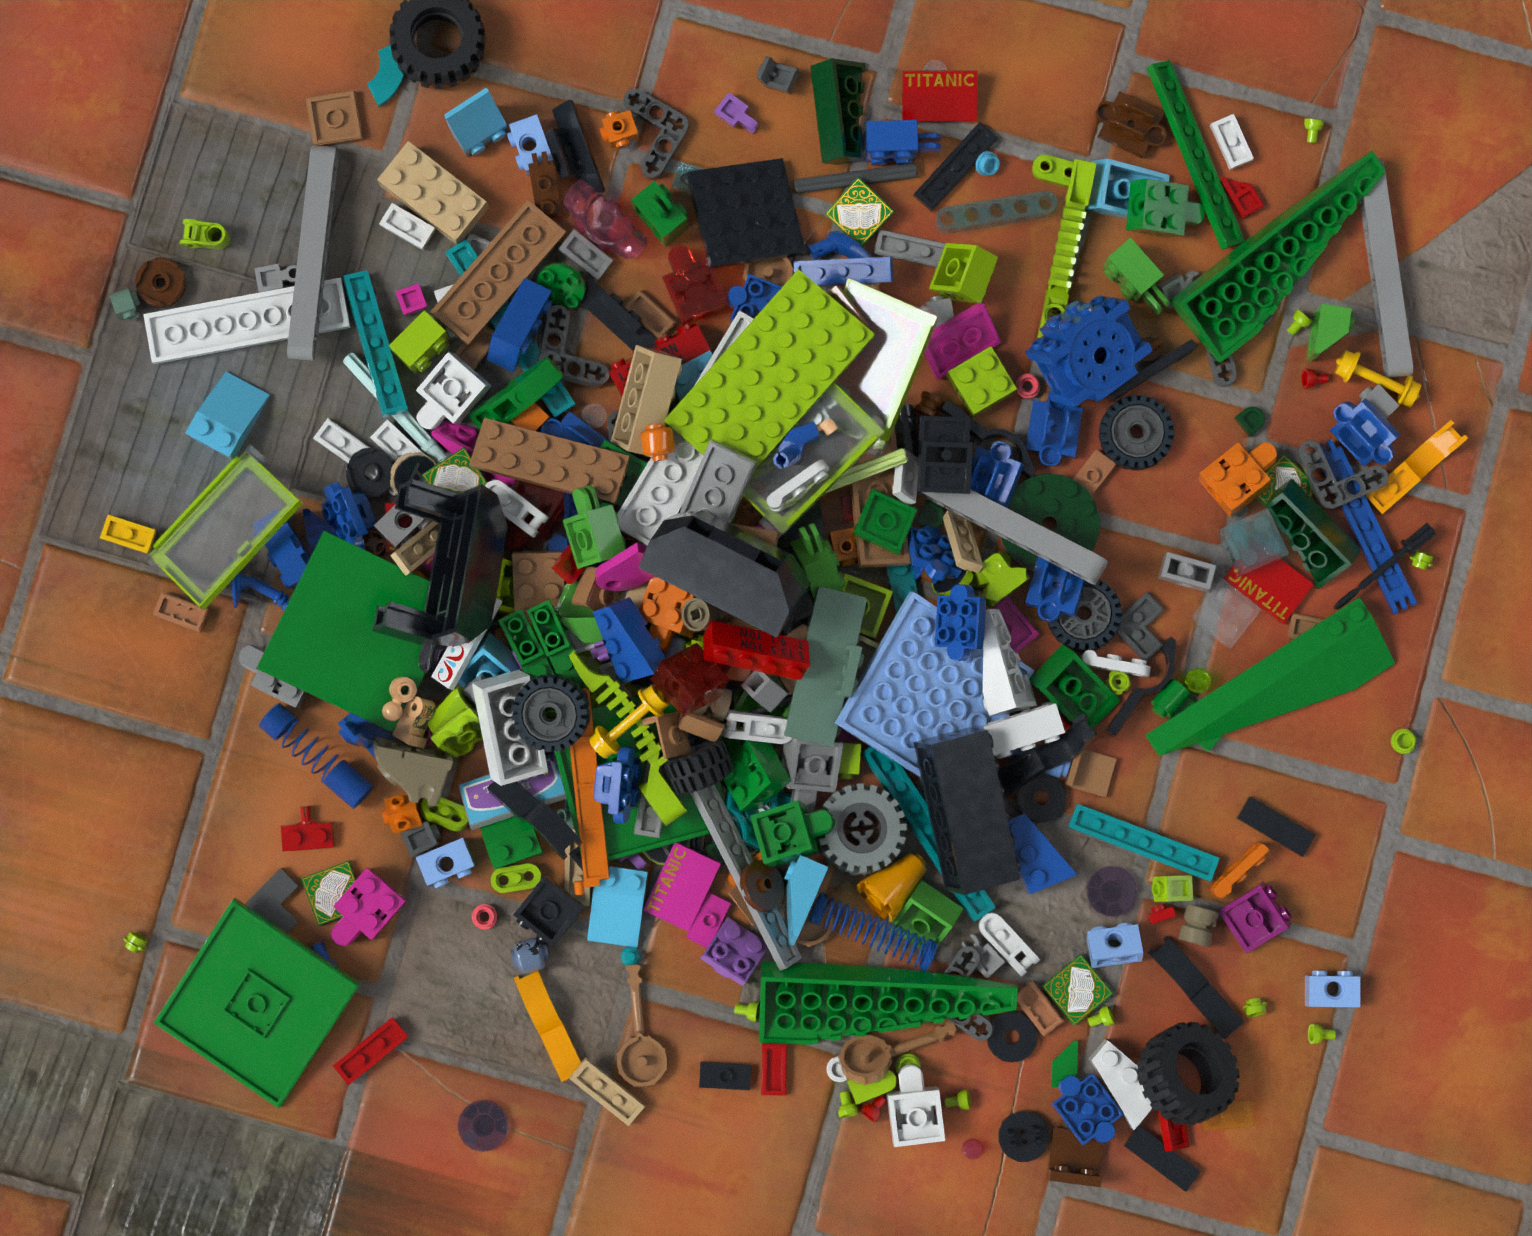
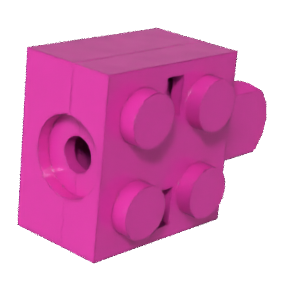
[331,868,407,946]

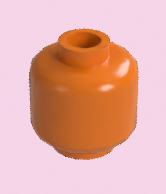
[640,423,675,461]

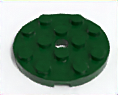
[1001,474,1100,572]

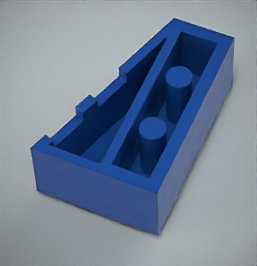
[487,278,552,373]
[253,510,310,590]
[593,597,674,684]
[1008,814,1077,894]

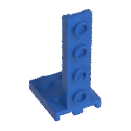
[338,713,399,758]

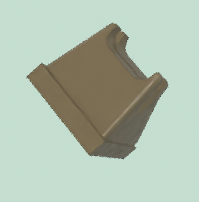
[372,736,453,806]

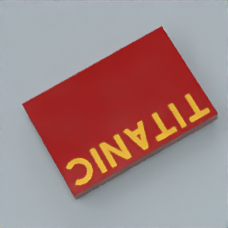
[902,70,978,121]
[1222,539,1314,624]

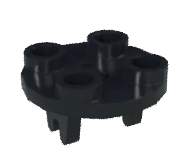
[998,1111,1049,1162]

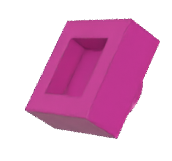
[395,283,428,316]

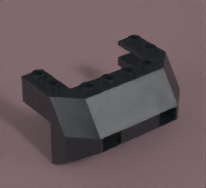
[372,479,508,646]
[638,510,811,637]

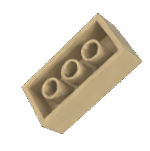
[377,141,489,245]
[611,345,682,454]

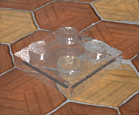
[1190,578,1262,649]

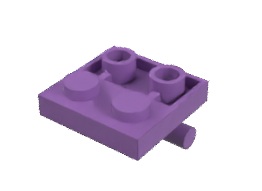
[700,917,768,986]

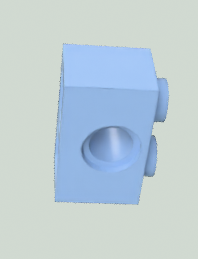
[507,115,555,176]
[416,838,476,888]
[1086,923,1143,968]
[1305,970,1360,1007]

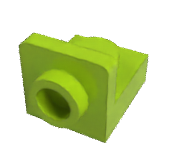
[1152,875,1193,902]

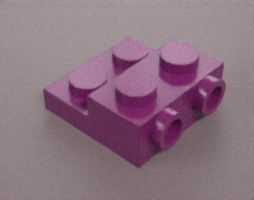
[1218,881,1292,954]

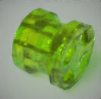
[1184,668,1211,694]

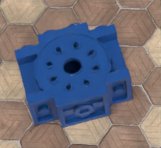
[1025,295,1153,407]

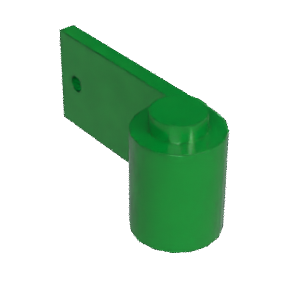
[1151,679,1224,752]

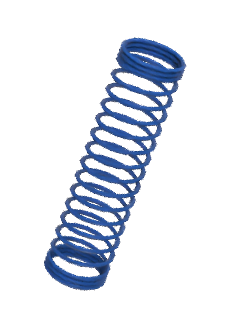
[809,892,938,972]

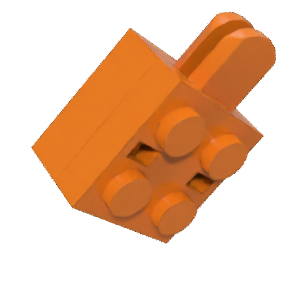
[1199,442,1277,518]
[639,576,698,653]

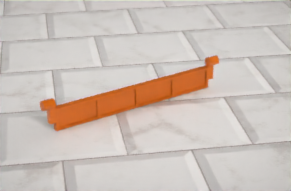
[570,683,609,895]

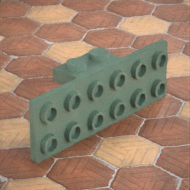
[784,587,867,747]

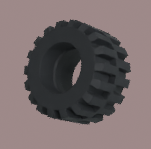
[664,739,734,794]

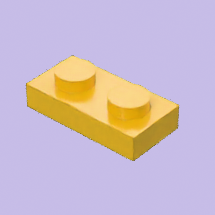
[100,515,157,554]

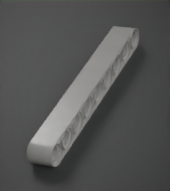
[287,145,339,361]
[1360,158,1413,378]
[917,466,1108,585]

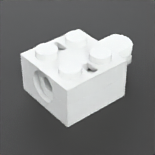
[416,352,491,429]
[887,1064,945,1147]

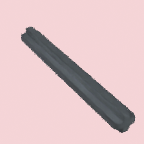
[794,163,917,193]

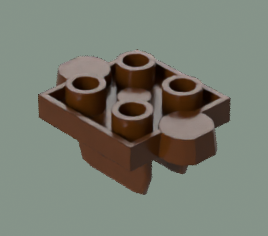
[1095,91,1167,158]

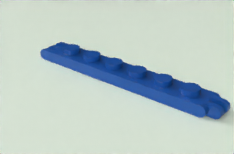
[1318,439,1417,615]

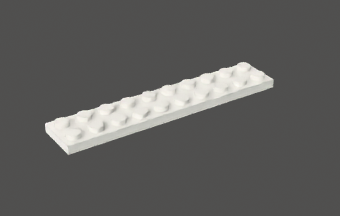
[617,310,753,546]

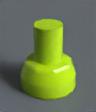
[1304,119,1324,143]
[1287,309,1313,336]
[734,1001,760,1022]
[1087,1005,1115,1027]
[1308,1024,1336,1044]
[945,1089,971,1110]
[838,1091,859,1118]

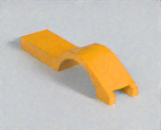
[1365,420,1468,514]
[514,971,581,1082]

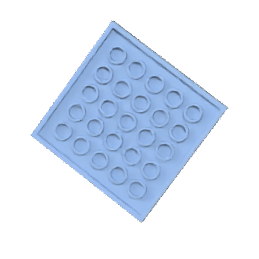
[835,592,1034,777]

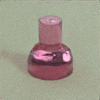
[962,1138,983,1159]

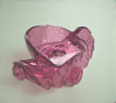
[563,180,648,259]

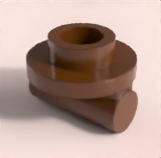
[1141,337,1163,362]

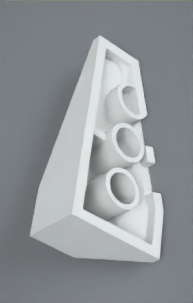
[983,609,1037,716]

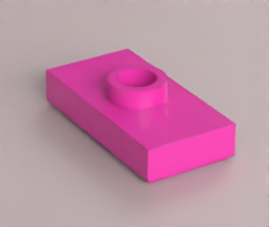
[686,892,731,948]

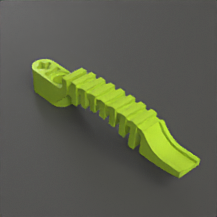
[1037,158,1097,339]
[569,650,687,826]

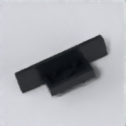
[545,100,605,201]
[580,278,656,351]

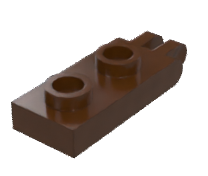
[528,151,562,218]

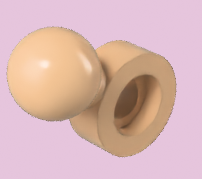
[382,676,417,721]

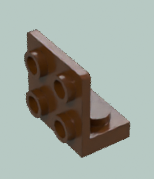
[1047,1127,1103,1187]

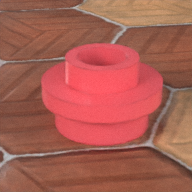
[1015,373,1040,399]
[472,904,497,930]

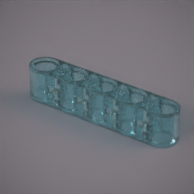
[935,191,1057,234]

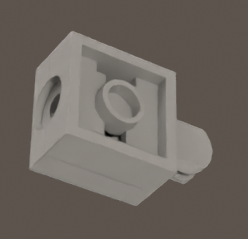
[239,645,308,709]
[781,738,843,813]

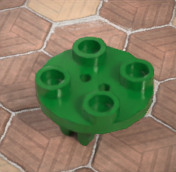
[537,263,586,308]

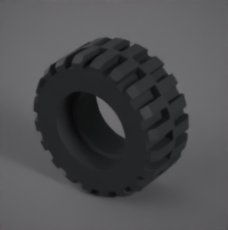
[389,0,485,89]
[1138,1022,1240,1126]

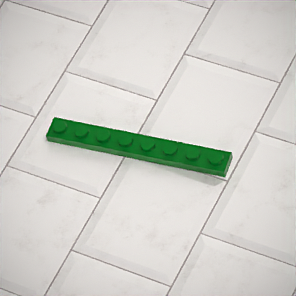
[1146,60,1245,250]

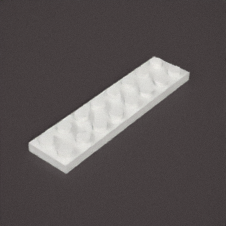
[143,278,351,364]

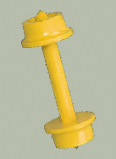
[1335,350,1421,407]
[589,684,670,759]

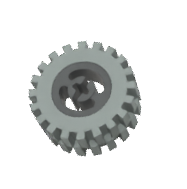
[815,784,907,876]

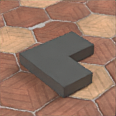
[1117,592,1164,661]
[245,868,299,933]

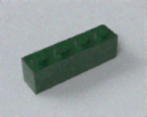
[810,58,866,165]
[1265,478,1361,589]

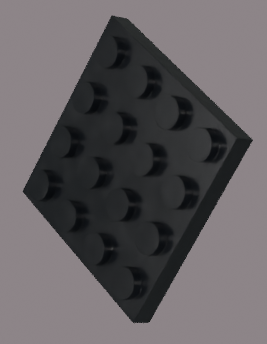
[687,158,806,269]

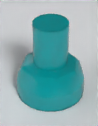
[620,947,641,966]

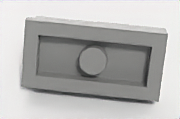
[559,229,613,280]

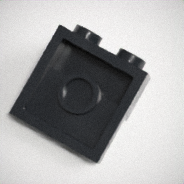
[513,875,585,947]

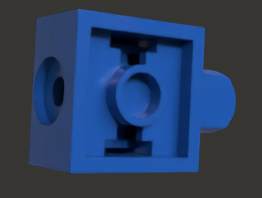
[865,120,941,166]

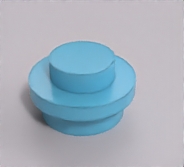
[976,151,1000,176]

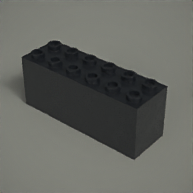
[913,727,1020,895]

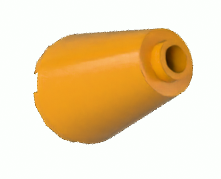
[857,853,927,922]

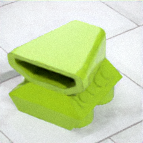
[970,550,1030,609]
[428,686,483,757]

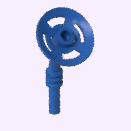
[230,558,290,610]

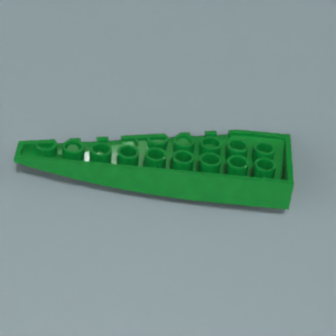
[1169,151,1386,363]
[1145,597,1395,756]
[759,961,1018,1045]

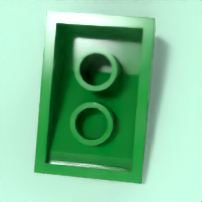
[1029,644,1121,730]
[480,816,544,870]

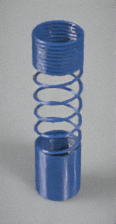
[259,703,374,809]

